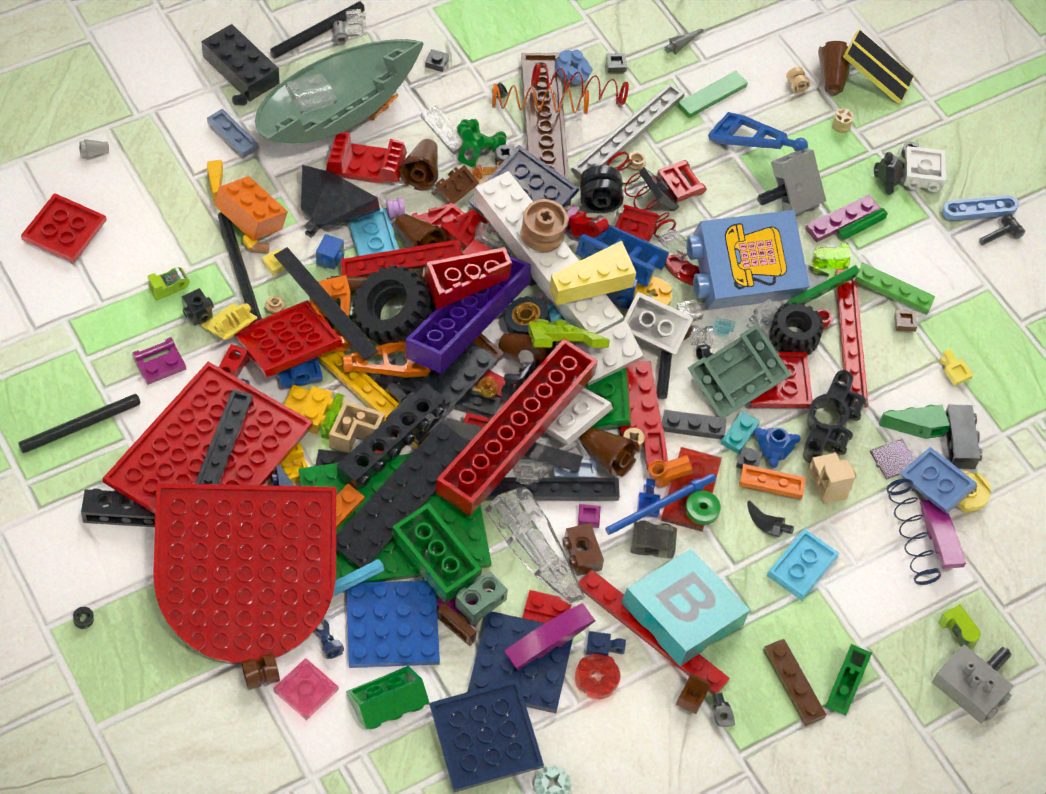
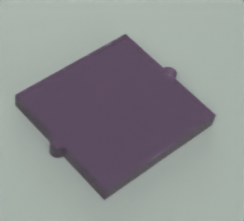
[870,439,915,480]

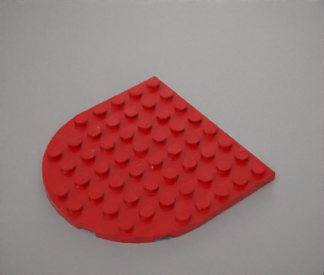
[153,483,337,664]

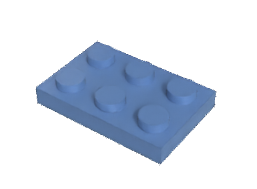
[900,447,977,514]

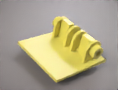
[201,303,257,341]

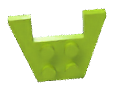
[528,319,610,348]

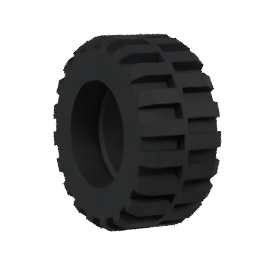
[352,265,435,346]

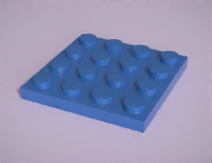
[346,580,440,668]

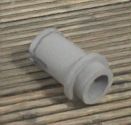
[333,21,348,45]

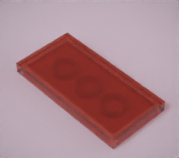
[661,447,722,532]

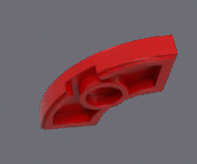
[665,253,700,286]

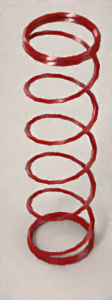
[531,63,629,106]
[607,152,676,238]

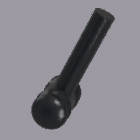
[979,214,1026,245]

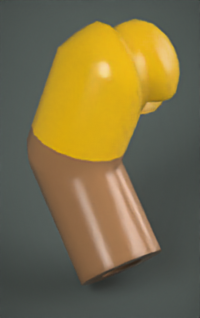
[243,234,269,253]

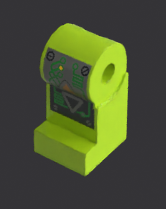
[147,267,190,301]
[938,604,981,649]

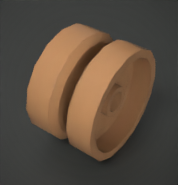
[520,199,568,252]

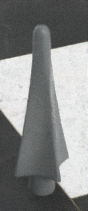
[665,28,704,55]

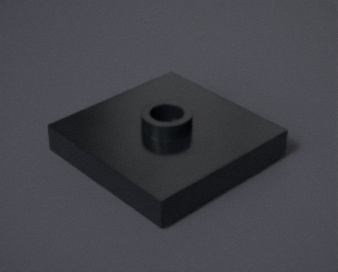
[639,167,680,211]

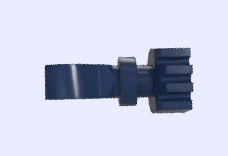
[314,620,344,659]

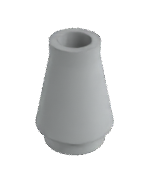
[79,139,109,159]

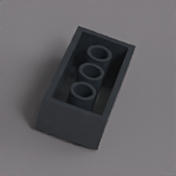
[201,24,280,102]

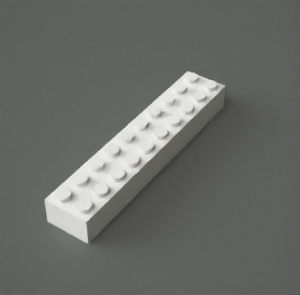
[473,171,624,342]

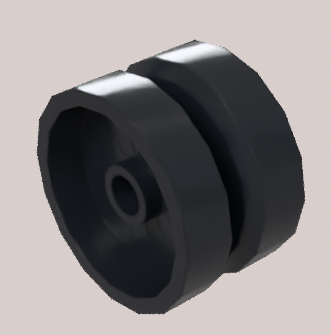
[579,165,624,214]

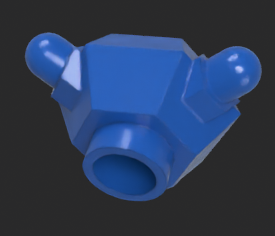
[753,428,801,468]

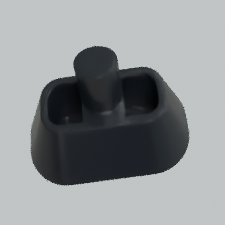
[232,94,248,105]

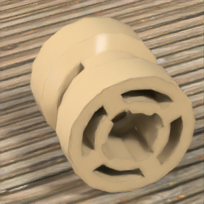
[786,67,810,93]

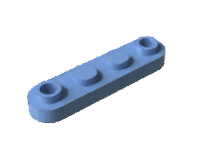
[942,195,1019,220]

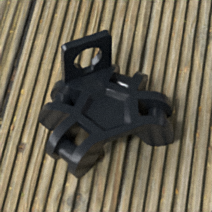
[501,350,536,403]

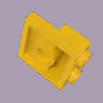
[284,385,335,434]

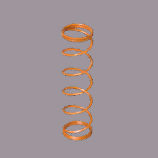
[492,84,589,115]

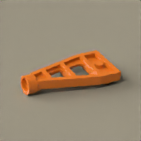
[309,275,351,352]
[342,340,430,377]

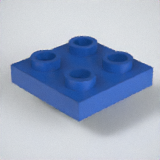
[278,357,323,389]

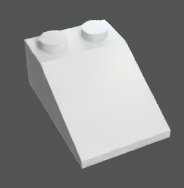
[624,292,693,355]

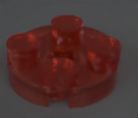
[575,654,621,699]

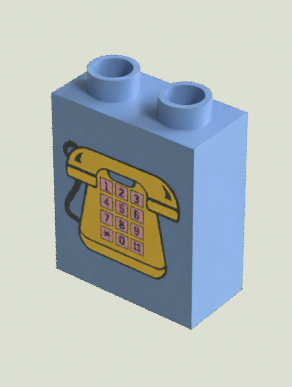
[686,210,810,310]

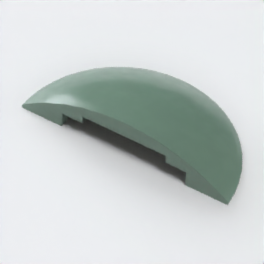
[255,39,424,144]

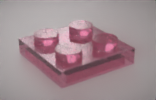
[273,658,339,721]

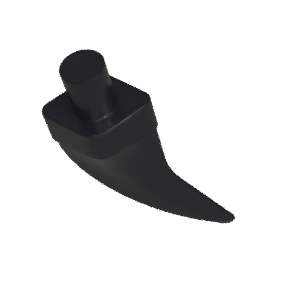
[747,500,794,537]

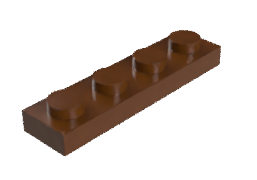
[763,639,827,726]

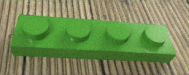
[854,262,935,315]

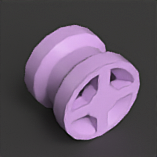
[386,197,405,219]

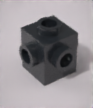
[181,288,214,326]

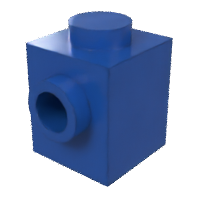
[316,234,345,270]

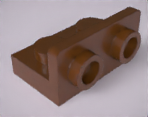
[431,165,479,204]

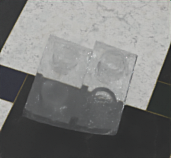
[285,73,337,114]

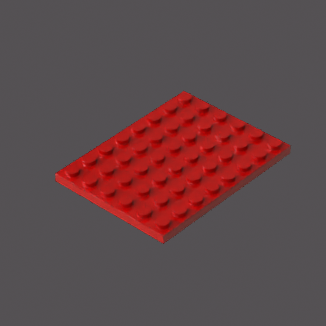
[103,361,313,514]

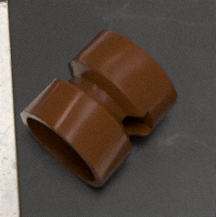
[241,653,280,690]

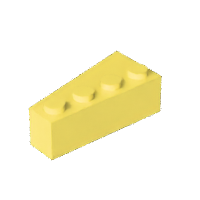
[549,241,636,306]

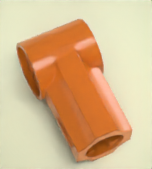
[648,455,693,488]

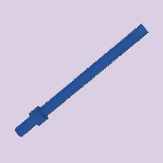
[605,473,716,535]

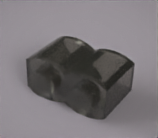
[630,520,677,559]

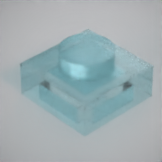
[714,317,736,334]

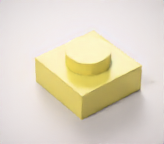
[262,249,286,276]

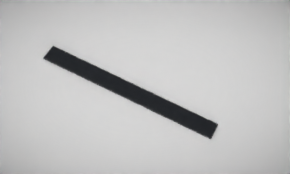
[274,247,378,361]
[442,417,583,472]

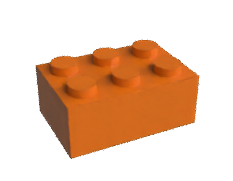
[214,176,288,241]

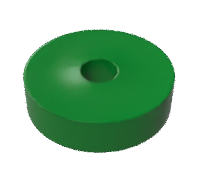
[685,491,721,525]

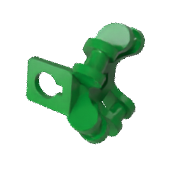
[456,119,507,167]

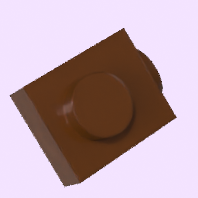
[676,674,711,714]

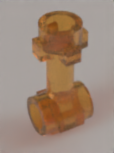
[472,161,504,179]

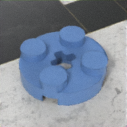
[554,50,593,85]

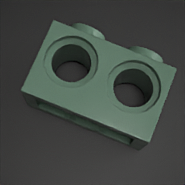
[455,571,508,625]

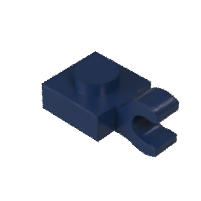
[586,631,626,658]

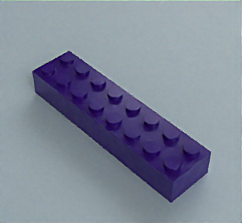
[406,256,531,374]

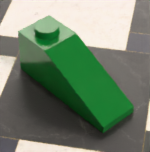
[825,644,872,715]

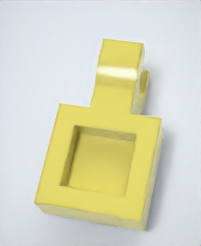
[939,349,973,387]

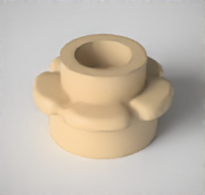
[627,152,646,170]
[265,296,286,314]

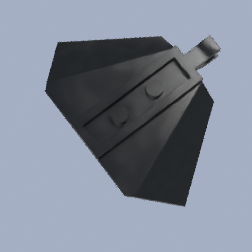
[301,165,380,238]

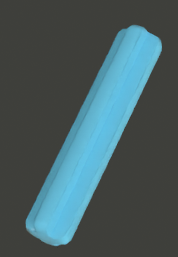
[333,559,384,597]

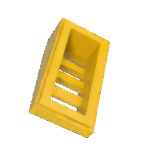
[207,160,223,203]

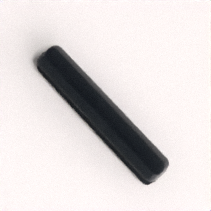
[656,350,672,399]

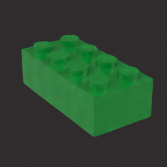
[392,503,482,604]

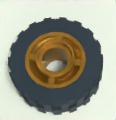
[504,296,551,334]

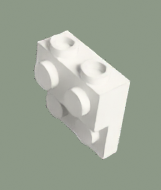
[904,146,946,192]

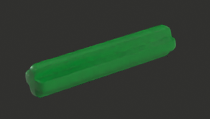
[838,208,888,240]

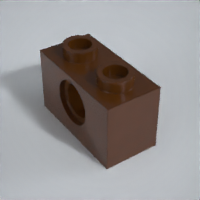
[562,523,604,576]

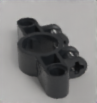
[803,370,868,463]

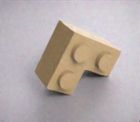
[329,401,385,453]
[809,453,856,504]

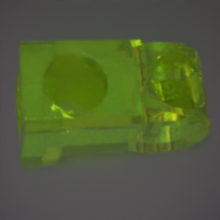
[811,243,851,269]

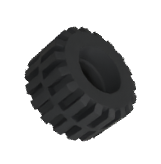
[769,302,824,355]

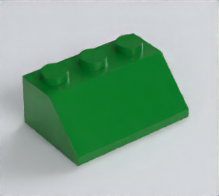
[346,666,429,730]

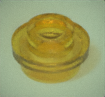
[477,377,498,397]

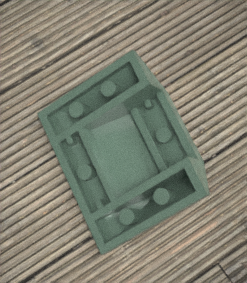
[687,323,792,418]

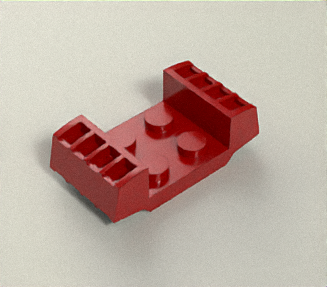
[326,132,407,184]

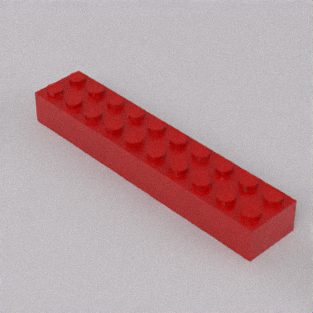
[435,339,598,516]

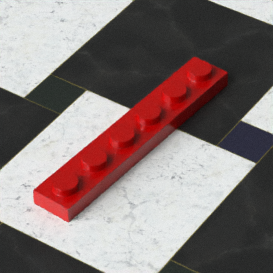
[341,240,461,277]

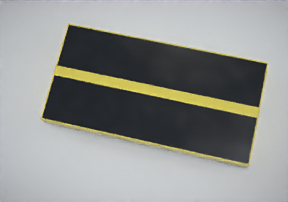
[843,29,914,104]

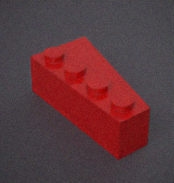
[425,247,512,310]

